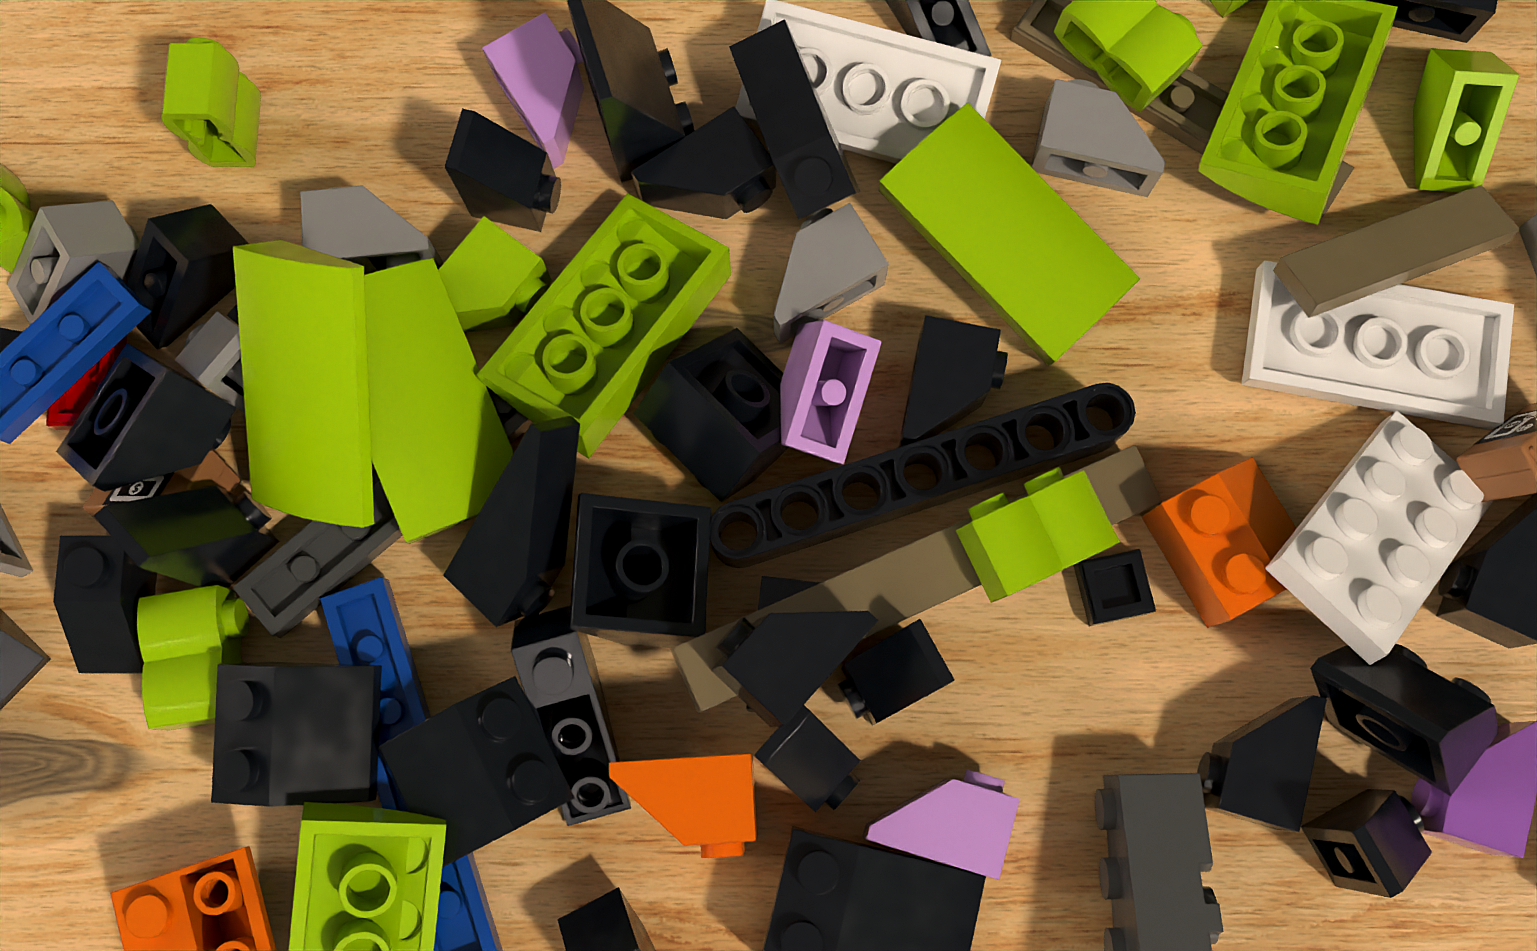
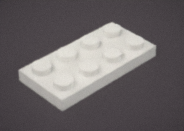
[736,0,1001,164]
[1241,260,1514,430]
[1265,410,1493,665]

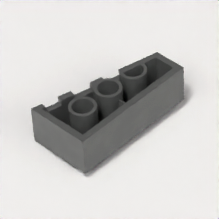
[1095,773,1224,951]

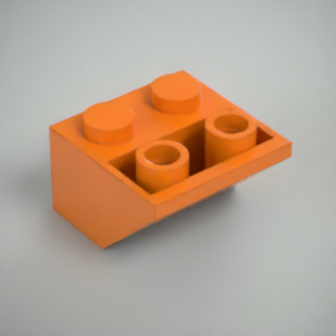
[110,846,277,951]

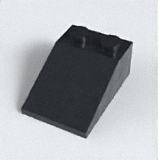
[566,0,695,182]
[762,826,986,951]

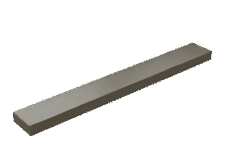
[670,445,1162,713]

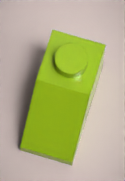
[1413,48,1519,193]
[438,216,552,333]

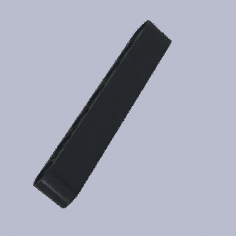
[710,383,1136,568]

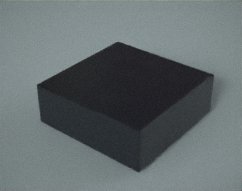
[1073,549,1156,627]

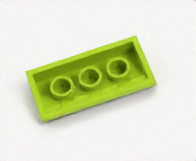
[1198,0,1398,225]
[878,103,1140,366]
[477,193,731,459]
[233,239,374,528]
[364,258,514,544]
[288,802,447,951]

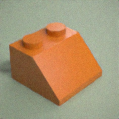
[1142,457,1297,628]
[609,754,758,858]

